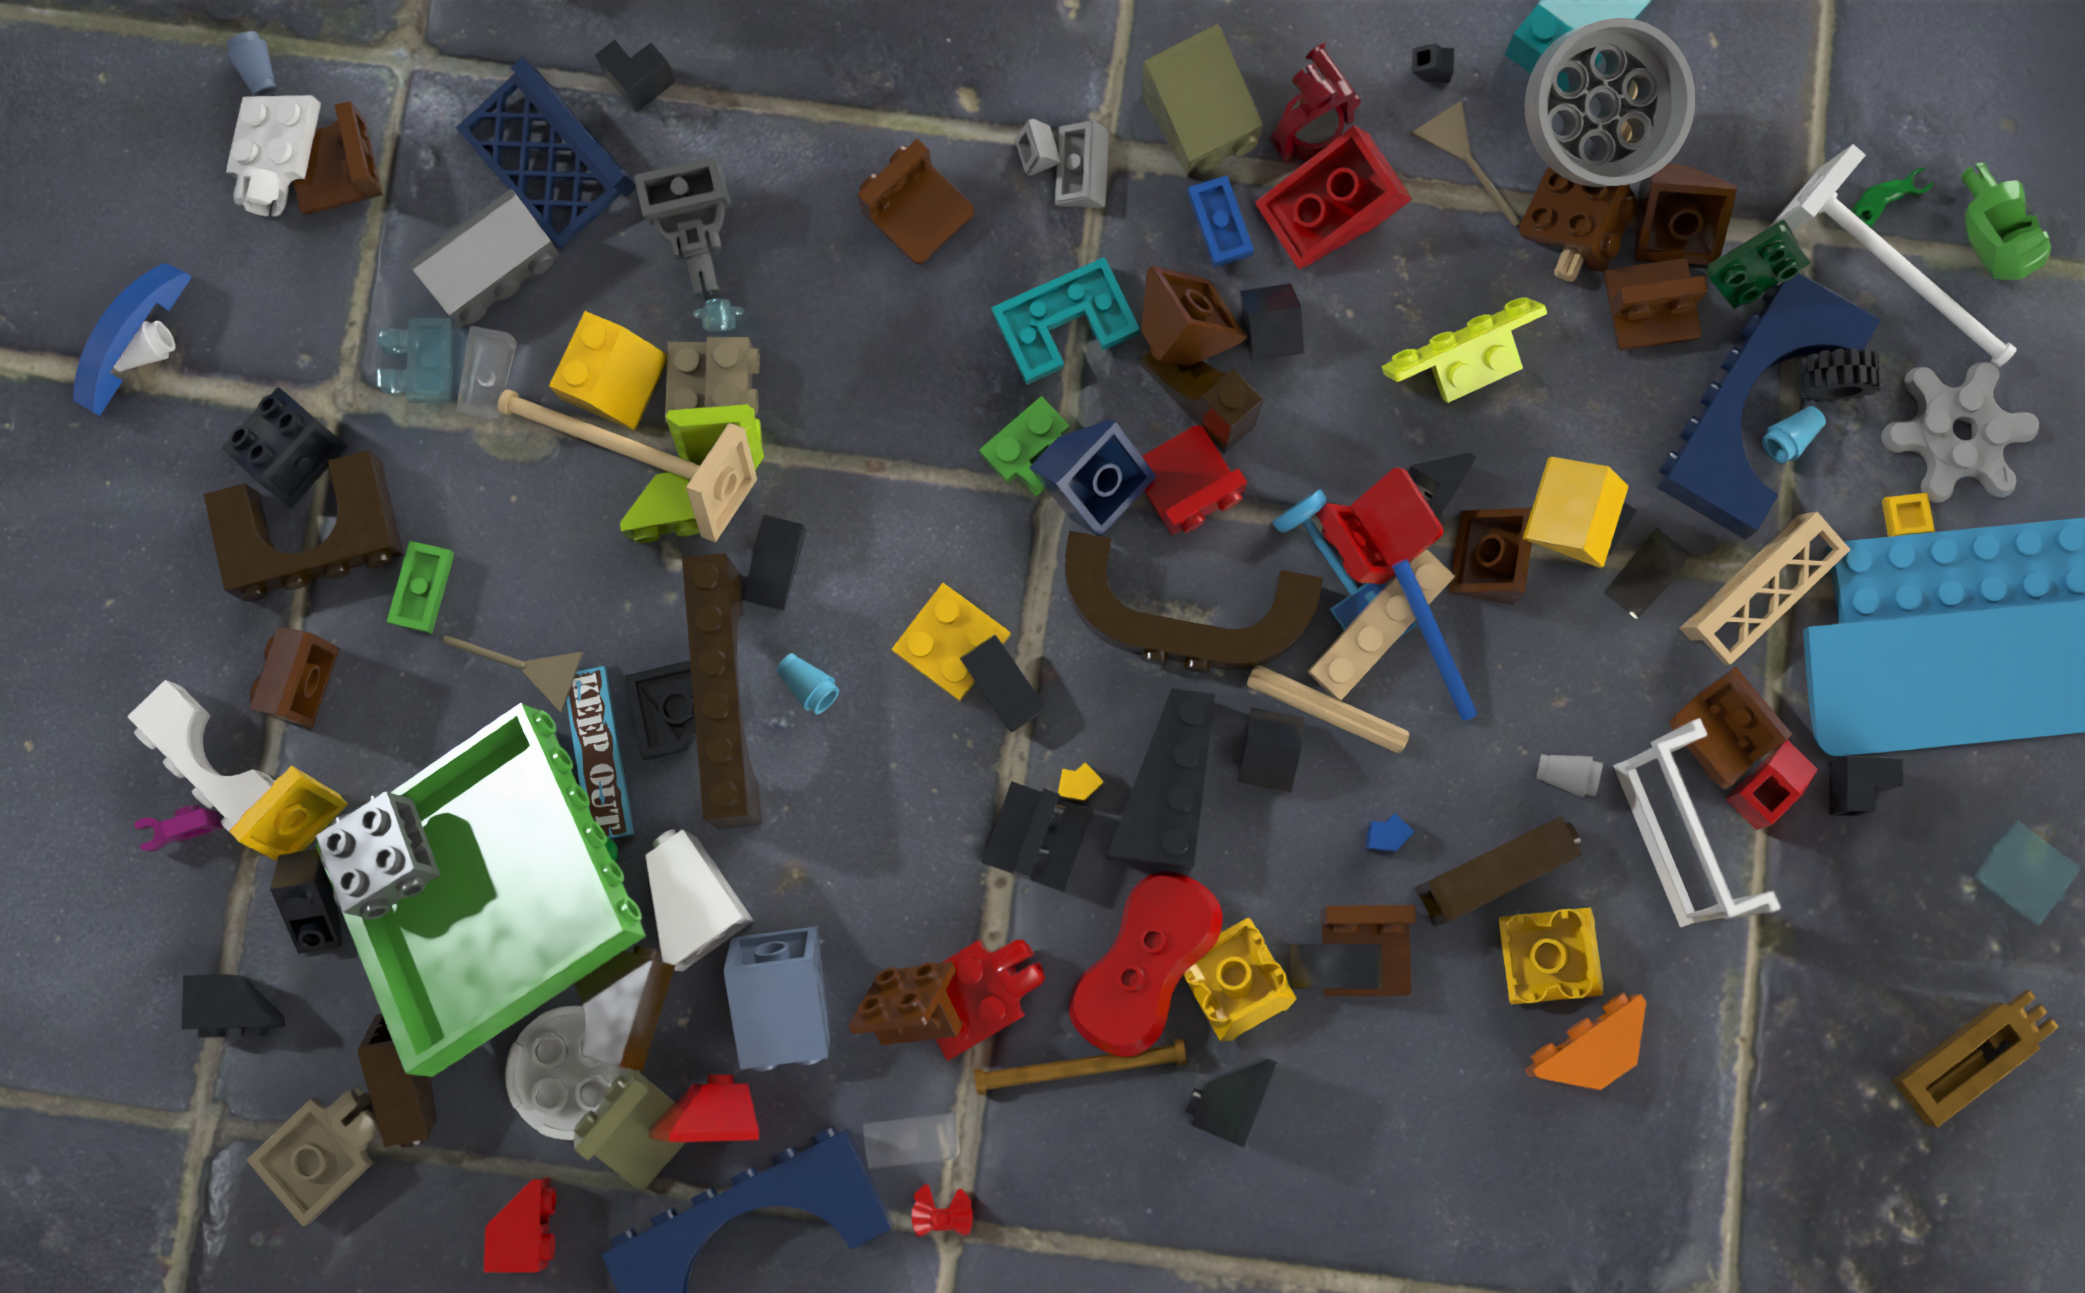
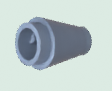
[226,32,277,96]

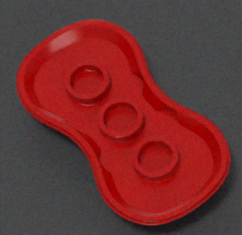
[1069,870,1223,1057]

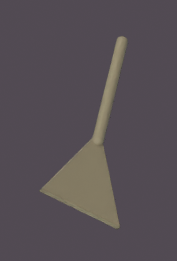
[1411,100,1520,227]
[442,636,583,713]

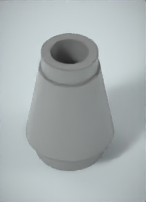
[1536,754,1603,798]

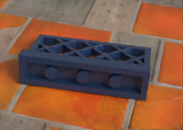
[456,57,636,249]

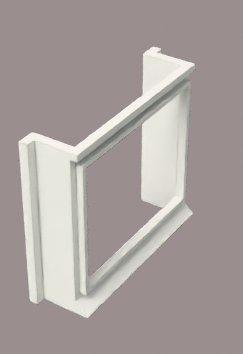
[1613,719,1781,927]

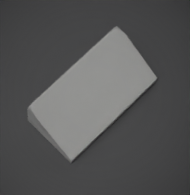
[1055,120,1109,208]

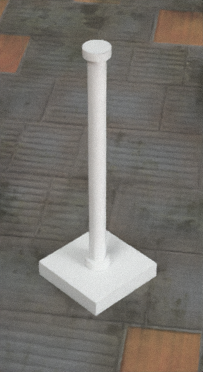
[1770,144,2017,367]

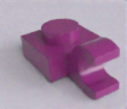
[134,804,223,852]

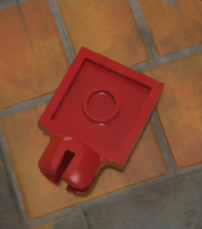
[935,939,1045,1061]

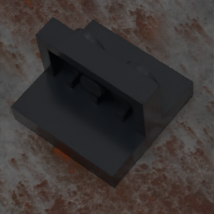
[982,781,1093,893]

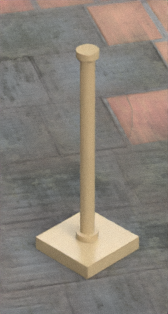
[498,389,757,543]

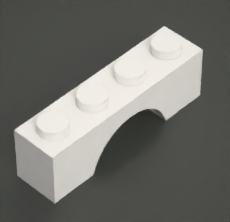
[127,680,274,831]

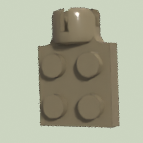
[246,1088,380,1227]

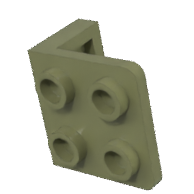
[573,1069,685,1190]

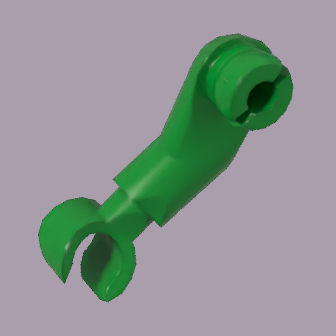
[1851,168,1934,228]

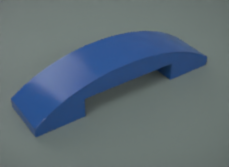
[73,263,192,416]

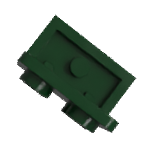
[1706,219,1811,309]

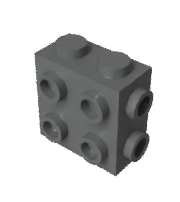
[316,791,441,920]

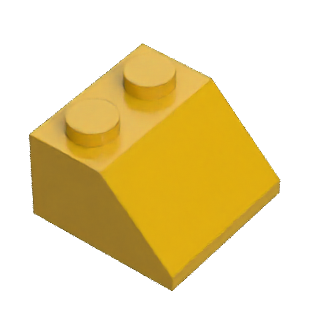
[549,311,667,431]

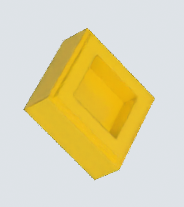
[1882,493,1935,537]

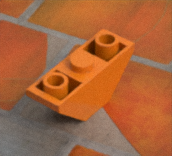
[1524,992,1646,1090]

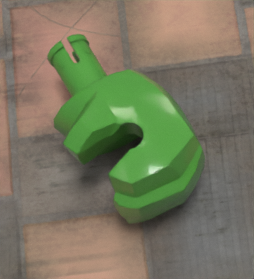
[1961,162,2051,280]

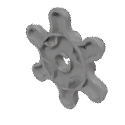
[1881,362,2039,503]

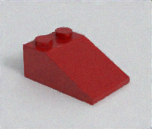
[1254,125,1412,270]

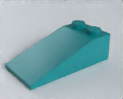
[1504,0,1653,92]

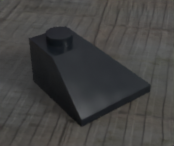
[1185,1058,1277,1148]

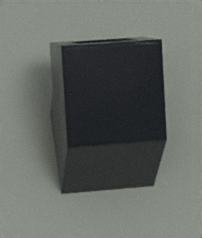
[1412,43,1454,83]

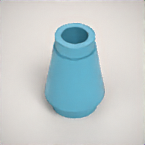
[1762,406,1826,464]
[776,653,840,714]

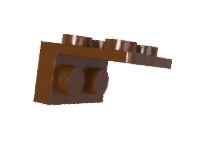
[293,101,383,215]
[1321,905,1416,996]

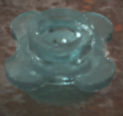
[693,299,744,331]

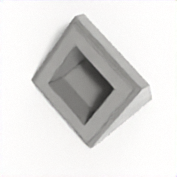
[1015,119,1061,176]

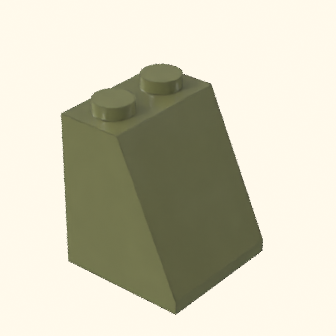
[1141,24,1263,177]

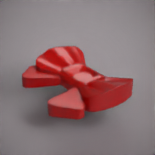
[911,1184,973,1238]

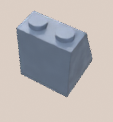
[723,926,830,1071]

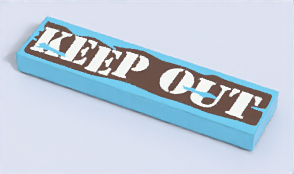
[566,666,634,839]

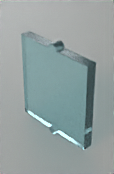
[1974,821,2081,925]

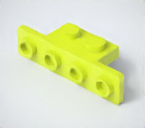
[1382,297,1547,403]

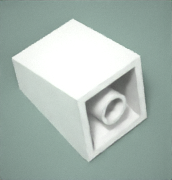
[646,829,754,972]

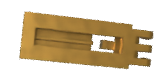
[1892,989,2059,1127]

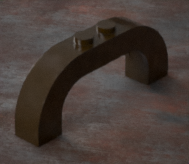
[1065,531,1323,673]

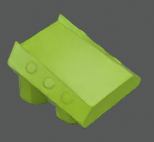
[665,404,764,470]

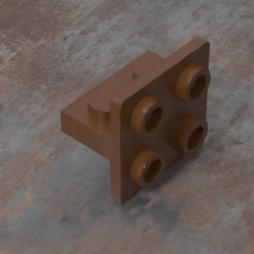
[1604,258,1708,351]
[848,962,962,1045]

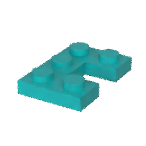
[991,257,1140,385]

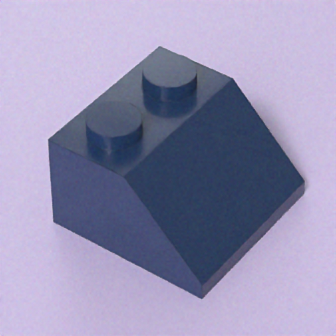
[1029,419,1157,536]

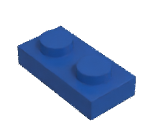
[1187,175,1254,268]

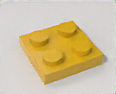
[891,583,1011,702]
[229,766,348,862]

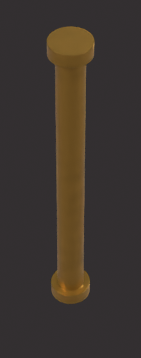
[974,1039,1187,1095]

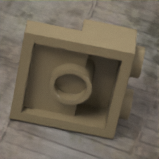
[665,337,760,427]

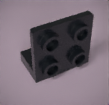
[222,387,348,508]

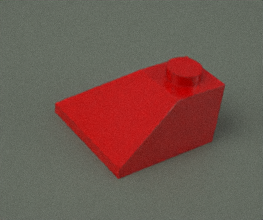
[649,1074,759,1142]

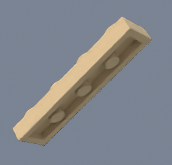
[1307,549,1455,701]

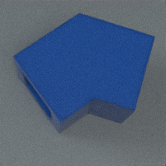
[1366,813,1415,853]

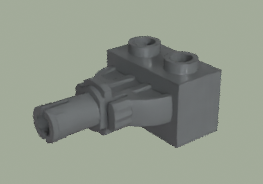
[633,156,732,296]

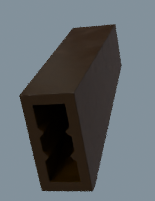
[1414,816,1582,926]

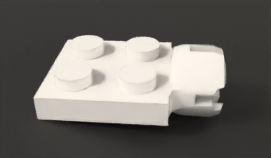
[226,95,321,216]

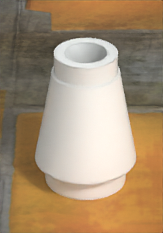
[114,320,175,372]

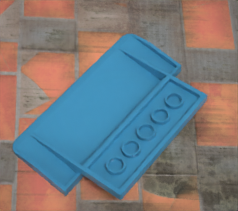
[1803,518,2085,757]

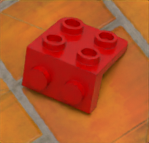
[1142,425,1247,536]
[1316,467,1443,584]

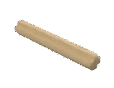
[1247,665,1410,753]

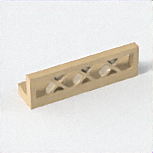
[1680,512,1850,665]

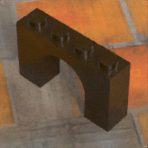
[203,450,404,601]

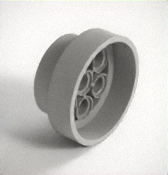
[1525,18,1695,187]

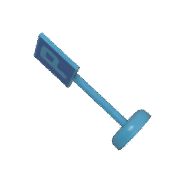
[1272,489,1417,639]

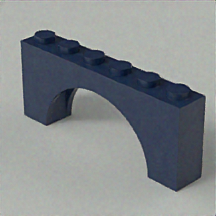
[1657,273,1881,540]
[601,1126,894,1293]

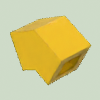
[1058,762,1104,803]

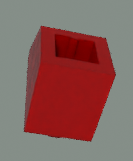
[1725,739,1818,830]
[484,1177,557,1272]

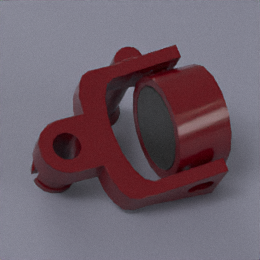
[1268,43,1361,164]

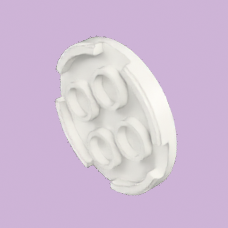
[505,1006,639,1140]

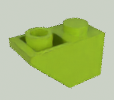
[620,472,700,544]

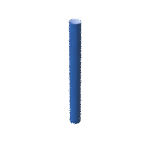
[1392,559,1478,721]

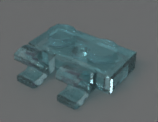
[376,318,454,403]

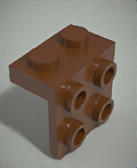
[857,138,975,265]
[1519,167,1638,273]
[1669,666,1792,789]

